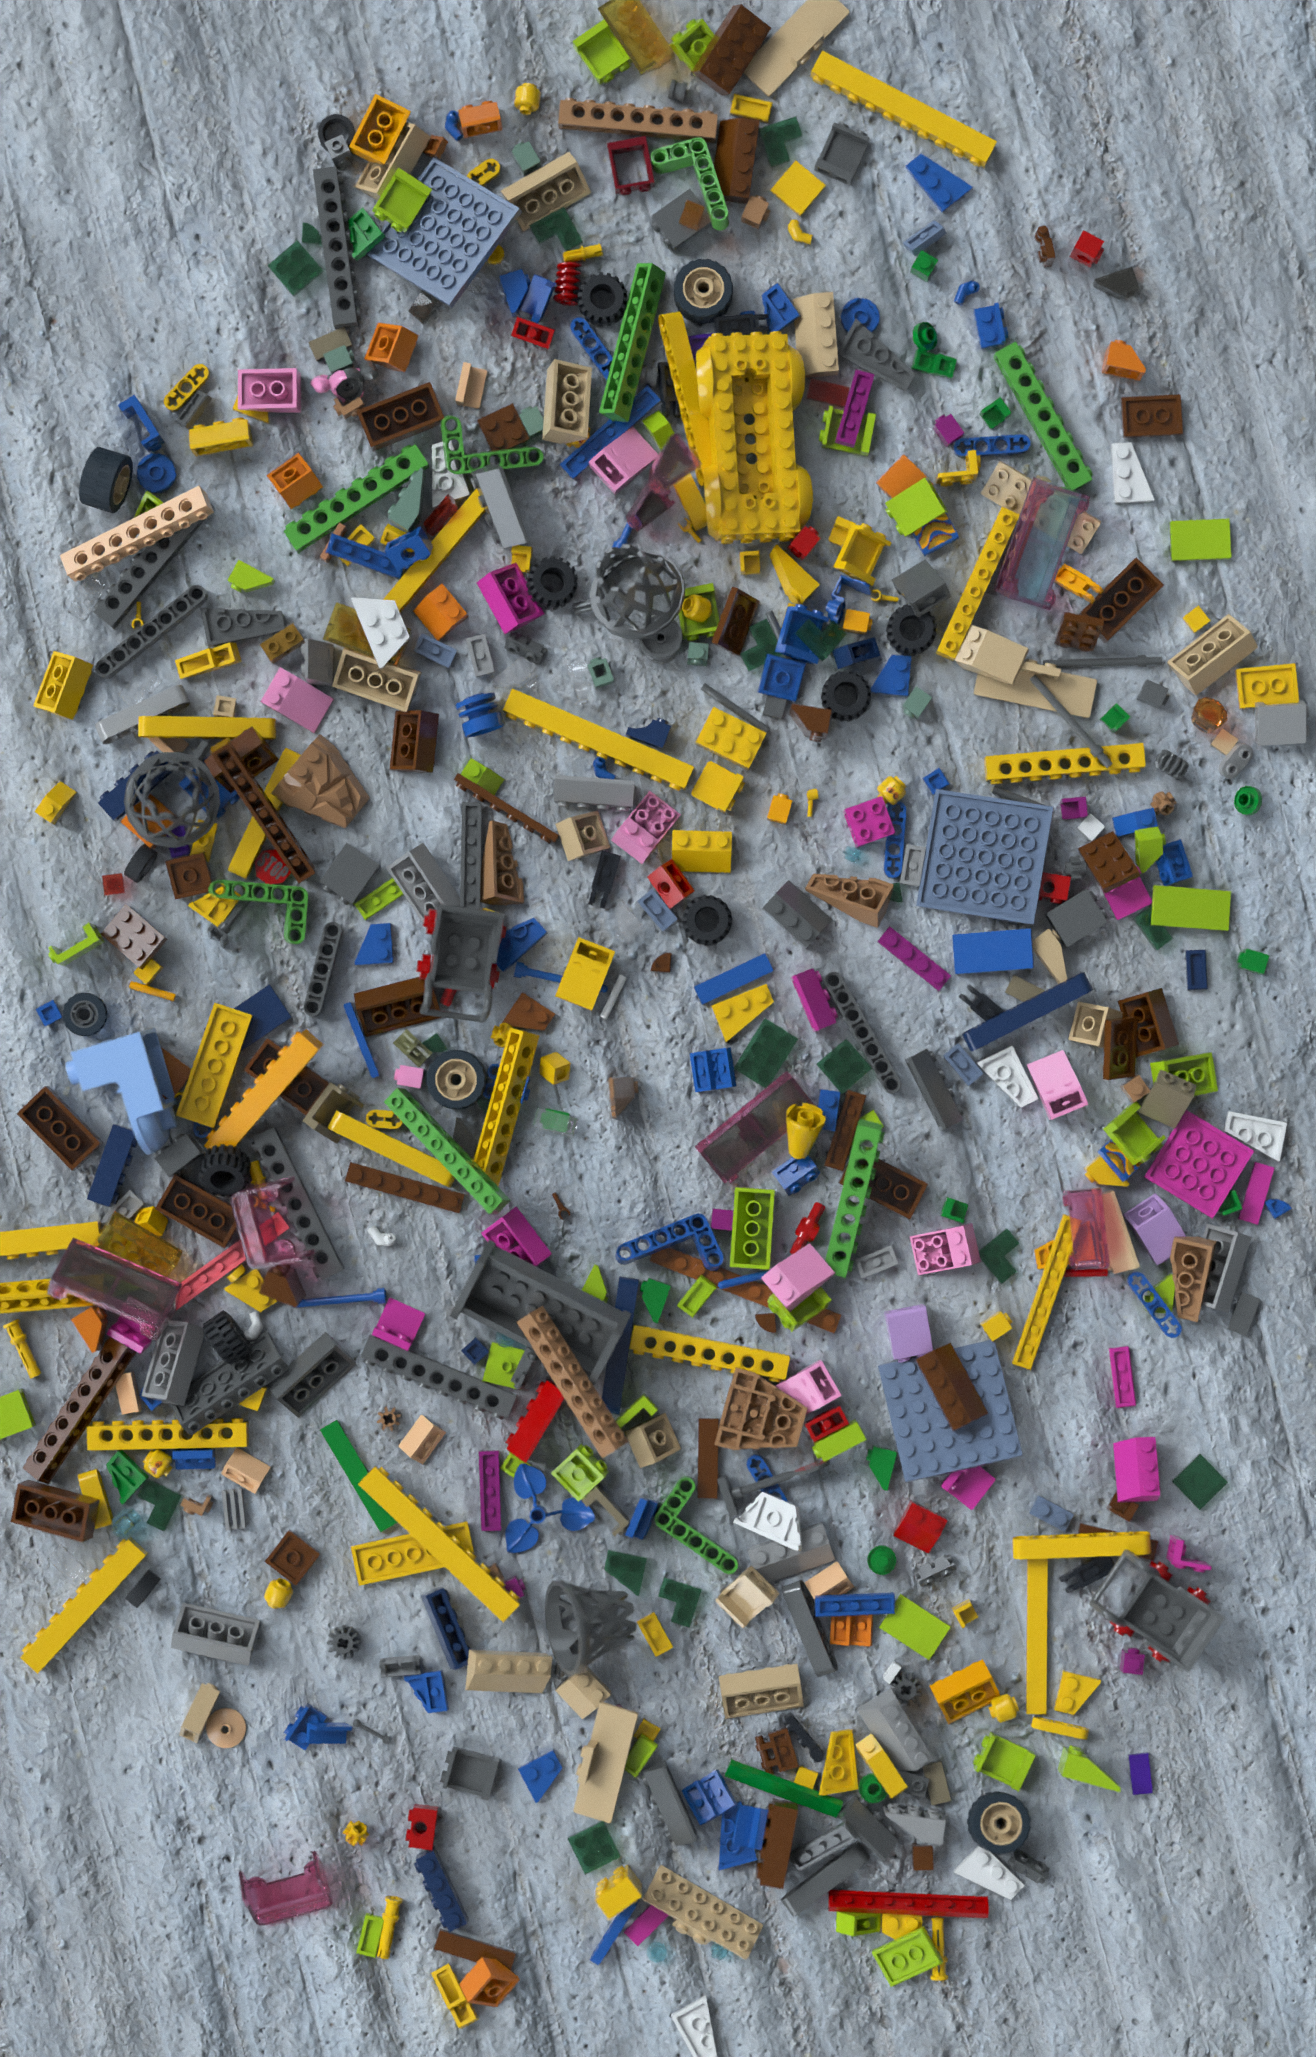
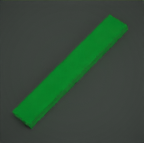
[320,1420,398,1533]
[724,1759,843,1818]

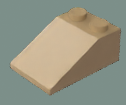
[955,625,1029,685]

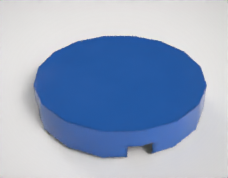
[840,298,880,333]
[137,453,176,493]

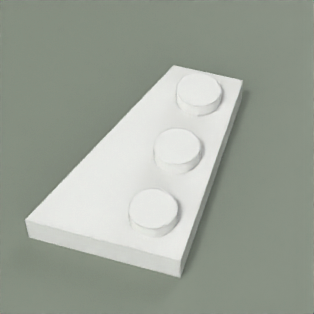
[976,1046,1038,1108]

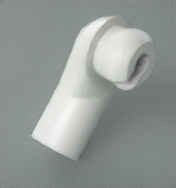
[367,1225,396,1246]
[244,1311,263,1340]

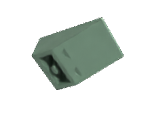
[388,468,426,533]

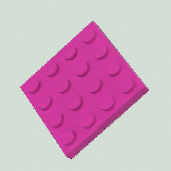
[1144,1110,1254,1219]

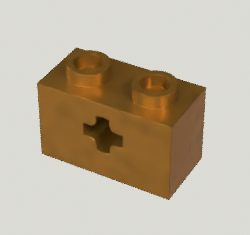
[260,623,305,664]

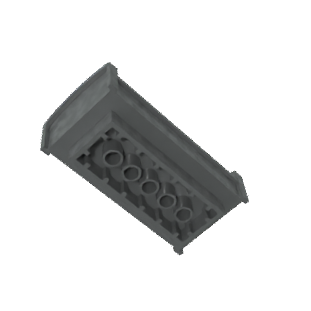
[450,1240,632,1386]

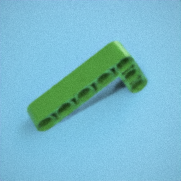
[651,138,729,231]
[441,415,543,474]
[208,880,308,945]
[655,1476,738,1574]

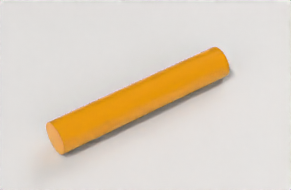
[129,981,176,1002]

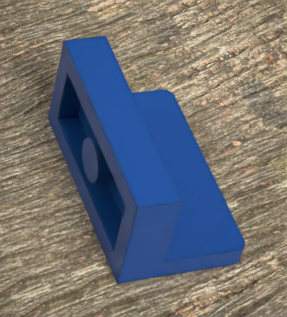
[521,274,556,323]
[306,1722,353,1744]
[732,1804,768,1850]

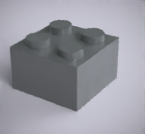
[154,1133,205,1177]

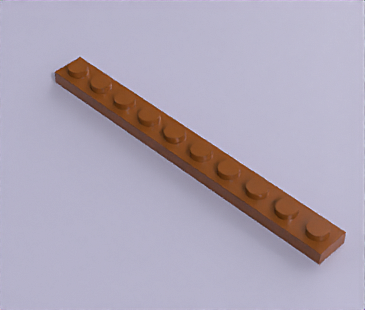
[650,1247,841,1333]

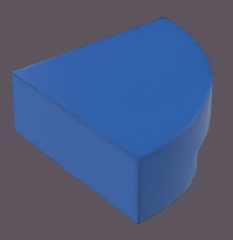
[1264,1199,1292,1219]

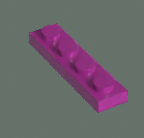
[835,369,875,448]
[877,926,951,991]
[479,1450,501,1531]

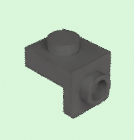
[325,135,354,169]

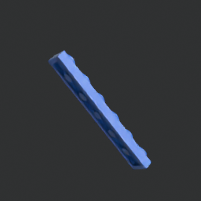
[560,385,661,480]

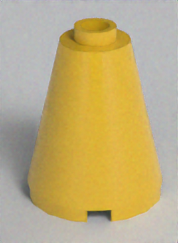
[786,1103,826,1159]

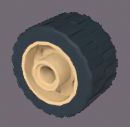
[674,258,733,324]
[79,447,133,513]
[426,1050,487,1110]
[967,1791,1031,1854]

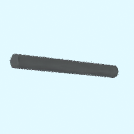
[700,683,770,733]

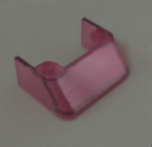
[231,1176,315,1269]
[1062,1187,1109,1270]
[238,1851,333,1926]

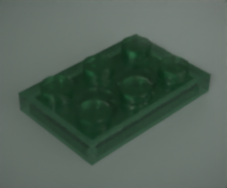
[734,1018,798,1089]

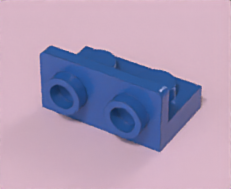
[973,302,1008,349]
[1155,839,1193,886]
[772,1155,820,1196]
[172,1448,216,1470]
[284,1703,327,1750]

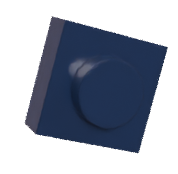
[461,1337,489,1365]

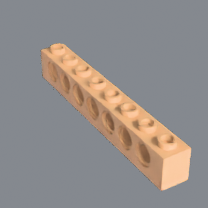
[60,486,214,582]

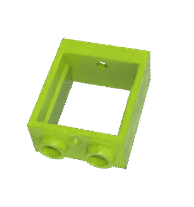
[812,1419,866,1462]

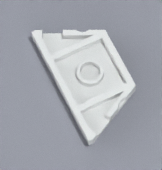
[351,597,410,670]
[733,1492,802,1551]

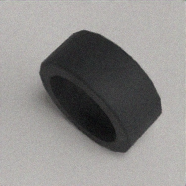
[318,114,356,152]
[124,844,158,883]
[125,1569,161,1608]

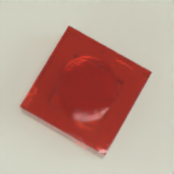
[102,873,125,896]

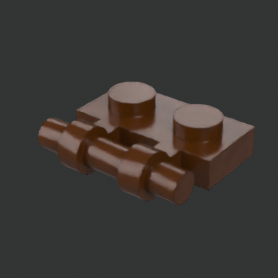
[1034,226,1056,268]
[755,1727,799,1774]

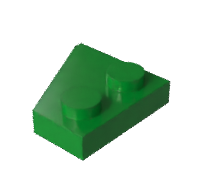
[348,207,386,262]
[106,1450,149,1505]

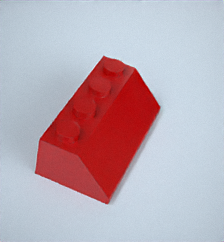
[505,1379,564,1463]

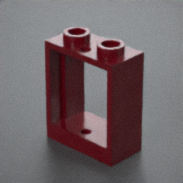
[607,136,654,196]

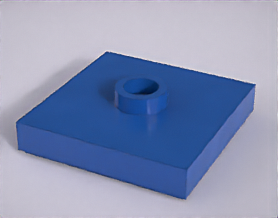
[757,654,806,702]

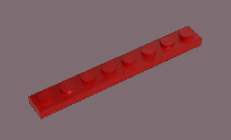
[828,1890,989,1918]

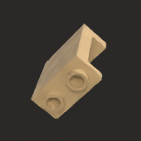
[715,1565,779,1628]

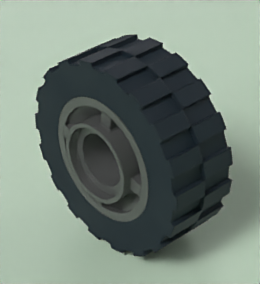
[62,992,108,1036]

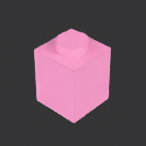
[394,1065,425,1089]

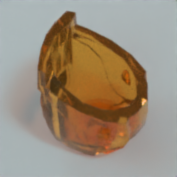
[1191,697,1228,734]

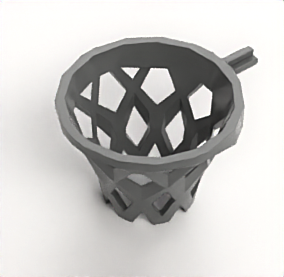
[572,544,685,640]
[124,740,220,848]
[545,1580,637,1677]

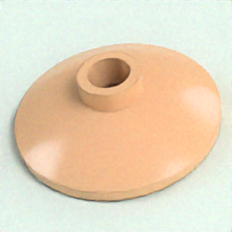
[206,1708,246,1748]

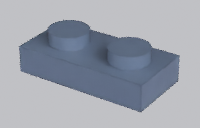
[903,220,947,256]
[413,633,458,668]
[637,889,678,932]
[943,1043,984,1086]
[1029,1495,1074,1532]

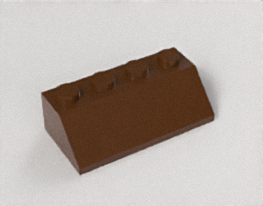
[712,118,760,204]
[354,977,442,1037]
[915,1343,988,1432]

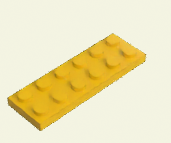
[176,1002,253,1128]
[351,1521,476,1586]

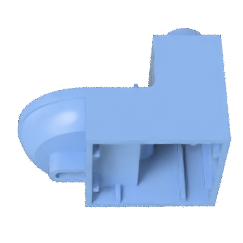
[66,1028,178,1155]

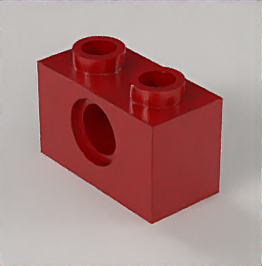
[1070,230,1105,268]
[511,317,556,349]
[786,526,821,561]
[647,859,695,909]
[1038,872,1071,904]
[804,1404,849,1442]
[405,1804,438,1850]

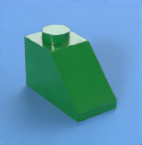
[640,1277,671,1324]
[865,1445,897,1491]

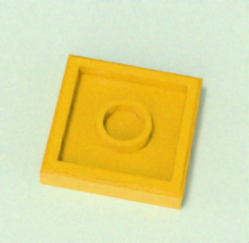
[770,160,826,216]

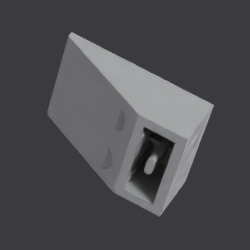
[301,639,334,686]
[883,1803,946,1845]

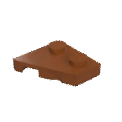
[502,992,555,1031]

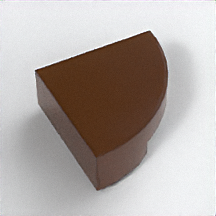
[650,953,672,973]
[755,1313,776,1333]

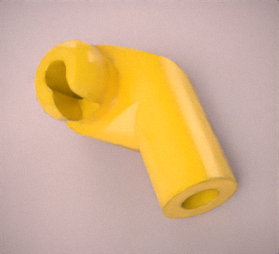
[788,219,812,244]

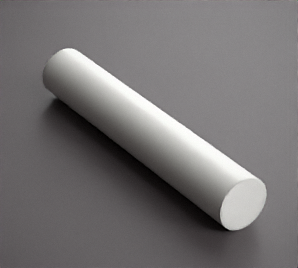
[600,975,627,1020]

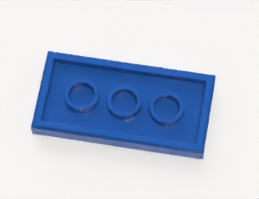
[952,928,1034,974]

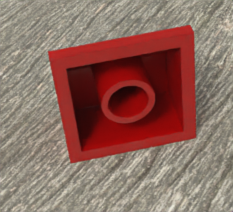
[893,1500,948,1554]

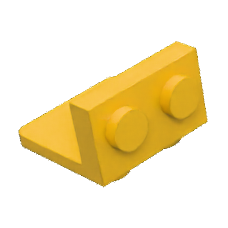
[936,450,981,487]
[691,761,745,814]

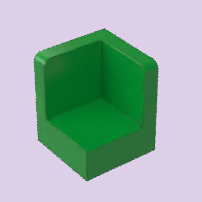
[979,397,1012,429]
[1100,703,1130,733]
[1218,1190,1242,1216]
[940,1197,968,1223]

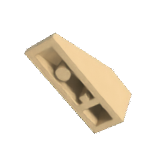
[1033,929,1067,984]

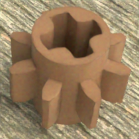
[1150,791,1177,816]
[377,1406,401,1431]

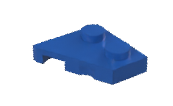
[762,283,801,335]
[518,1749,563,1803]

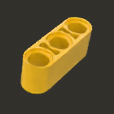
[671,472,707,531]
[78,1469,114,1530]

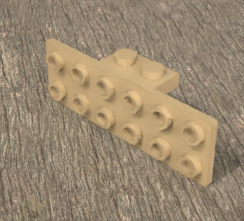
[744,0,850,97]
[981,461,1101,554]
[974,659,1097,718]
[573,1702,638,1823]
[643,1865,763,1960]

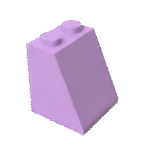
[1123,1193,1186,1265]
[884,1304,933,1362]

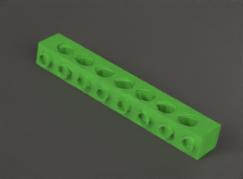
[599,263,666,422]
[993,341,1093,494]
[283,444,429,554]
[384,1088,511,1214]
[825,1119,885,1278]

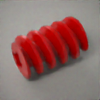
[553,262,582,306]

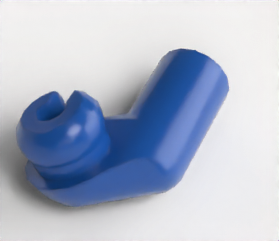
[445,110,463,142]
[954,281,980,305]
[593,757,616,779]

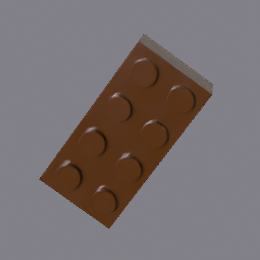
[691,4,771,96]
[357,382,444,452]
[1079,557,1164,644]
[244,1038,330,1115]
[17,1086,104,1171]
[838,1159,928,1219]
[155,1174,246,1248]
[11,1480,100,1543]
[755,1798,798,1889]

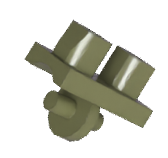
[393,1029,433,1067]

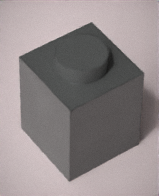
[1137,679,1170,709]

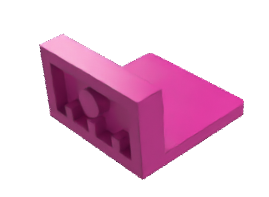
[843,796,895,848]
[1101,866,1152,920]
[106,1295,164,1354]
[371,1298,425,1351]
[940,1466,996,1510]
[1166,1535,1212,1573]

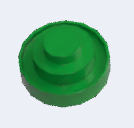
[913,322,938,352]
[1234,786,1262,815]
[867,1545,896,1575]
[859,1773,887,1803]

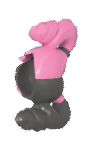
[310,360,378,403]

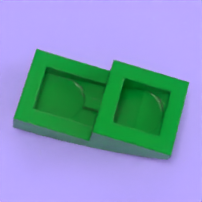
[911,349,957,378]

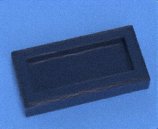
[1185,949,1208,990]

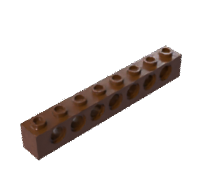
[211,737,315,883]
[23,1337,137,1484]

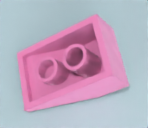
[238,368,301,413]
[260,667,334,733]
[761,1243,836,1312]

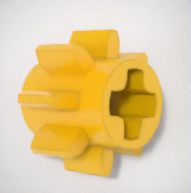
[490,1023,513,1047]
[343,1820,369,1846]

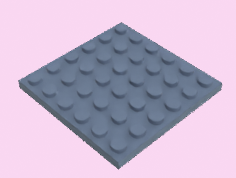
[366,158,522,308]
[916,789,1054,925]
[878,1340,1023,1483]

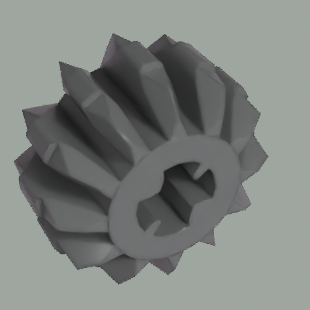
[1154,750,1189,780]
[327,1625,361,1660]
[890,1672,923,1706]

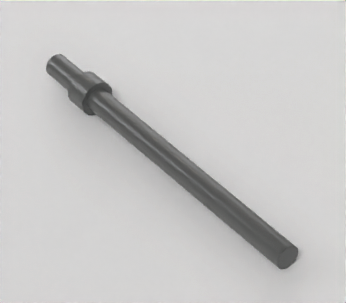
[1043,655,1162,667]
[1030,675,1113,768]

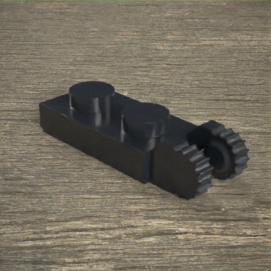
[713,314,769,336]
[657,362,681,418]
[588,850,621,909]
[958,984,1005,1021]
[1059,1556,1115,1593]
[784,1712,824,1762]

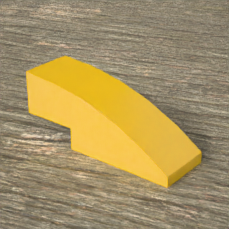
[175,642,242,679]
[431,1963,479,2029]

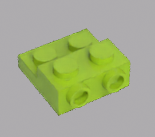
[669,19,714,76]
[551,1444,609,1502]

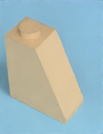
[179,1683,220,1743]

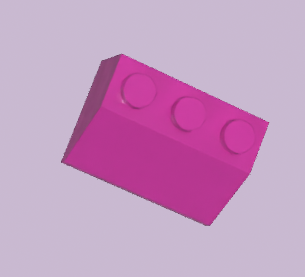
[476,563,544,634]
[791,968,838,1032]
[481,1207,552,1266]
[1113,1437,1160,1502]

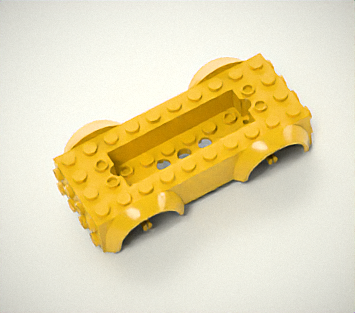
[696,331,813,544]

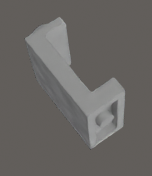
[1255,700,1309,746]

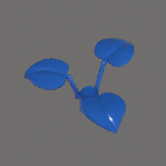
[505,1463,595,1553]

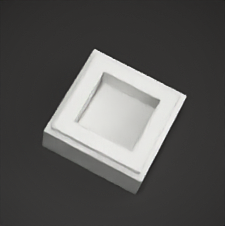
[1077,813,1105,841]
[883,1661,901,1684]

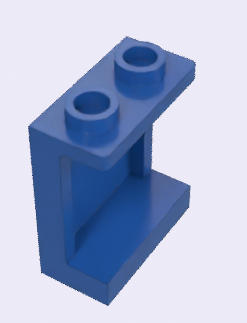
[118,394,165,452]
[775,604,830,664]
[178,757,240,819]

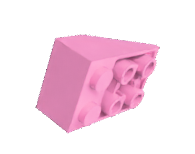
[589,427,659,495]
[611,791,681,864]
[1027,1050,1089,1120]
[910,1223,981,1275]
[775,1359,842,1415]

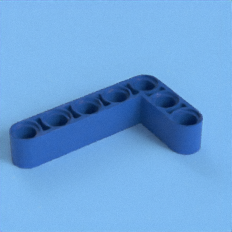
[615,1213,723,1271]

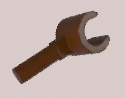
[552,1192,570,1220]

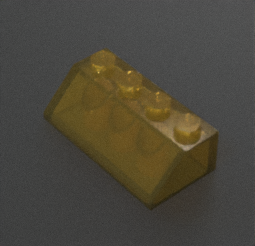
[598,0,675,75]
[323,602,412,666]
[90,1211,183,1290]

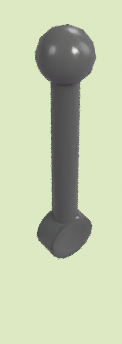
[353,1719,390,1744]

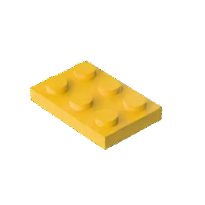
[1235,663,1299,709]

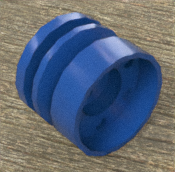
[455,693,505,738]

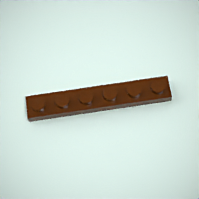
[454,773,559,844]
[345,1162,465,1213]

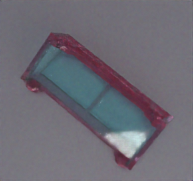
[994,477,1090,610]

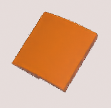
[876,455,933,498]
[830,1615,874,1647]

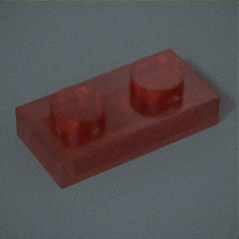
[807,378,850,408]
[423,494,458,536]

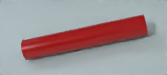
[1063,1269,1108,1277]

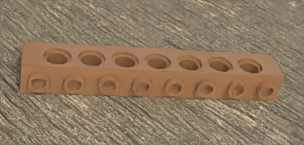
[558,98,718,143]
[517,1306,628,1458]

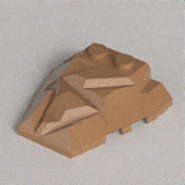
[271,734,370,828]
[715,1368,807,1450]

